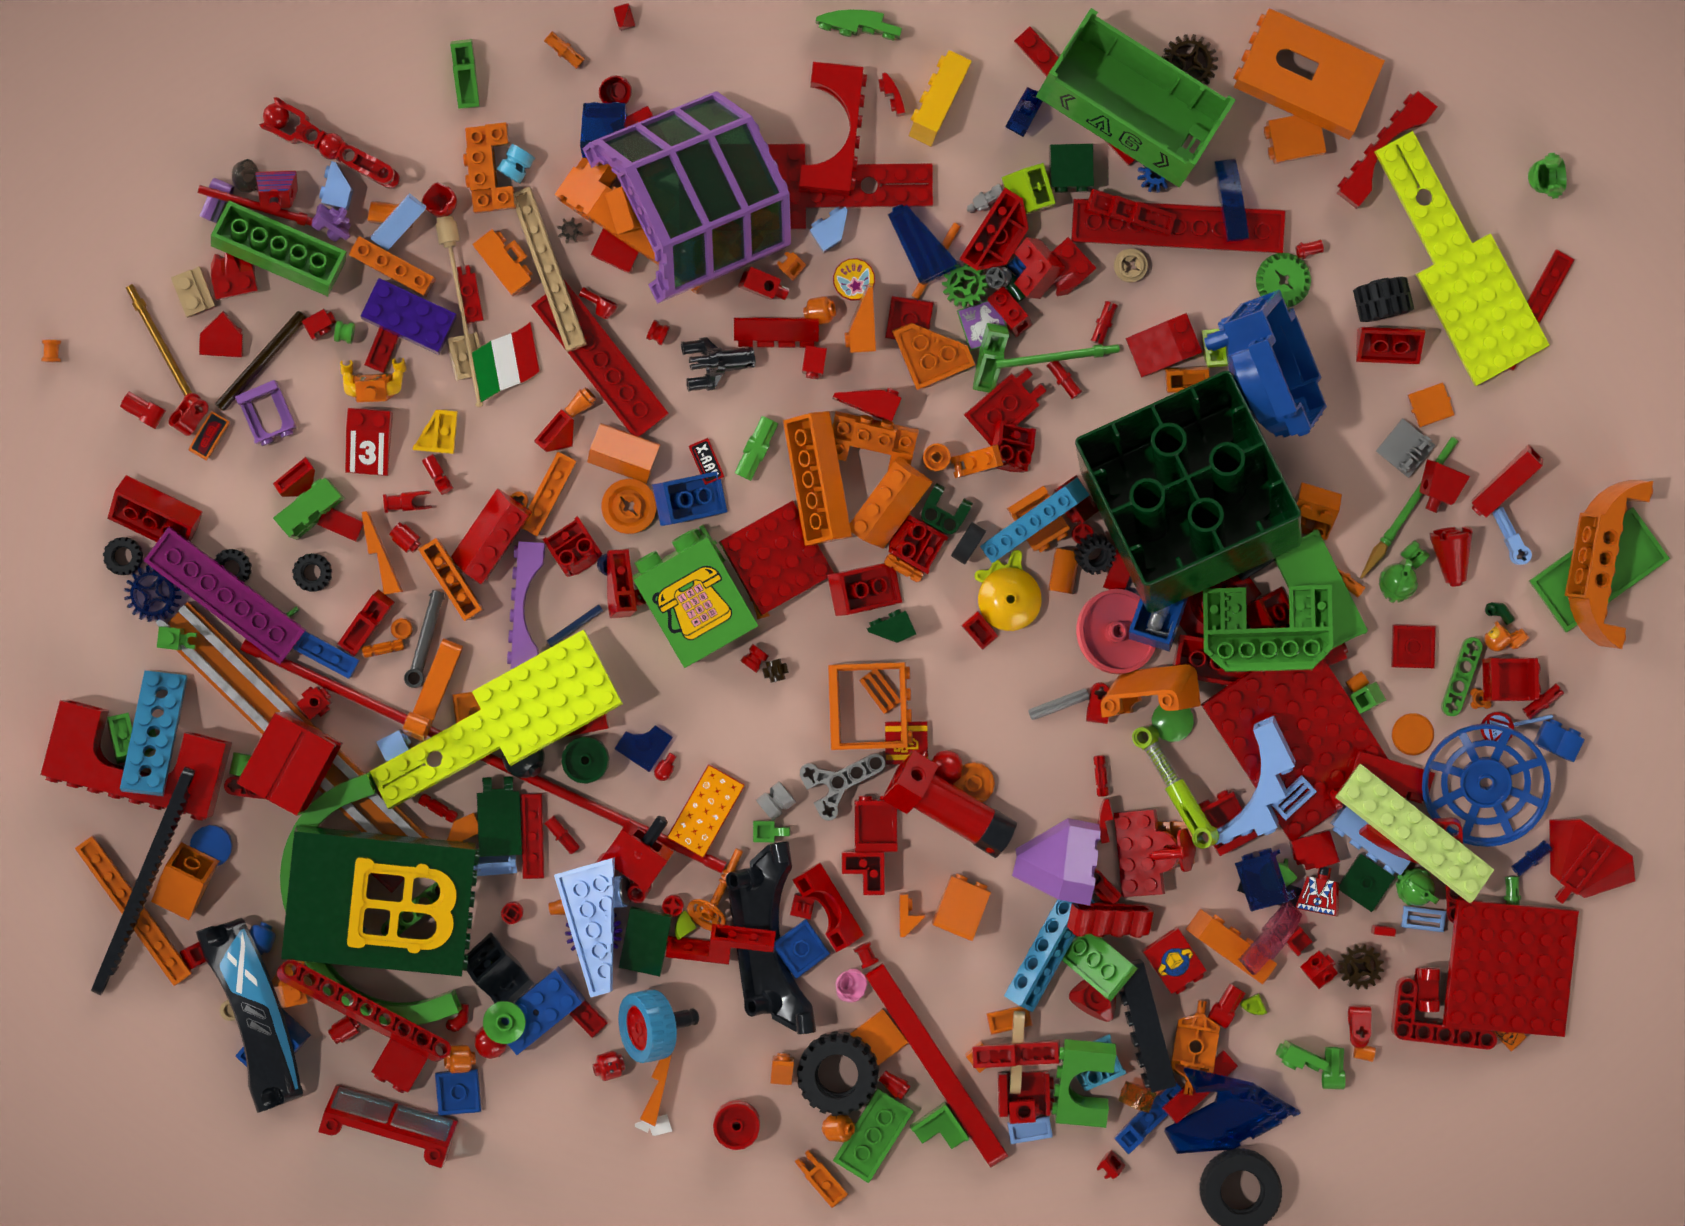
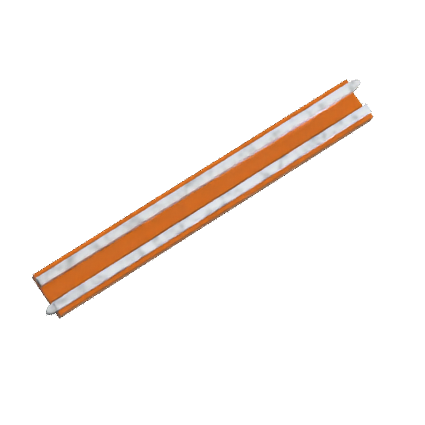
[156,602,431,839]

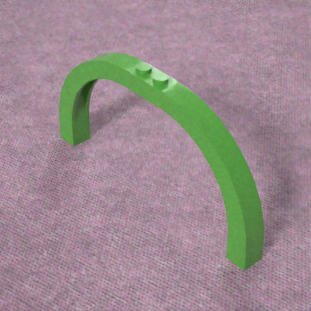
[280,772,462,1025]

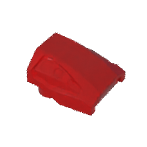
[992,420,1036,473]
[888,515,949,574]
[542,516,603,577]

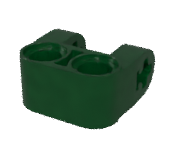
[921,483,973,534]

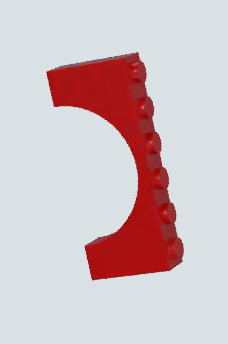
[799,62,867,196]

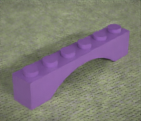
[507,541,545,669]

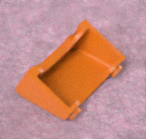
[1101,664,1201,717]

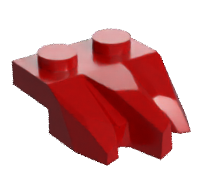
[1049,237,1096,296]
[211,253,258,300]

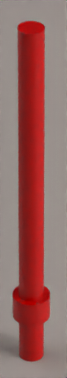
[197,185,313,226]

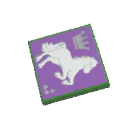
[957,300,1010,351]

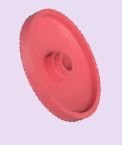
[1076,589,1156,674]

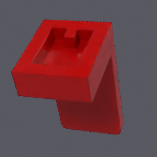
[987,287,1032,337]

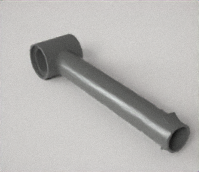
[404,590,445,688]

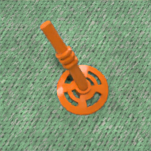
[687,848,743,931]

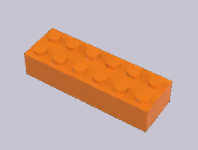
[783,411,852,546]

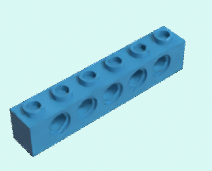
[980,478,1089,563]
[1004,899,1094,1012]

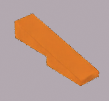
[361,511,403,595]
[640,1054,672,1126]

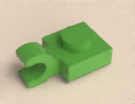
[753,821,790,843]

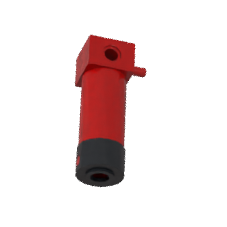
[882,750,1017,858]

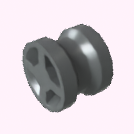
[986,266,1012,288]

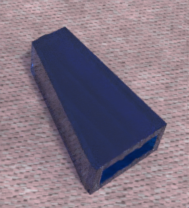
[888,204,961,285]

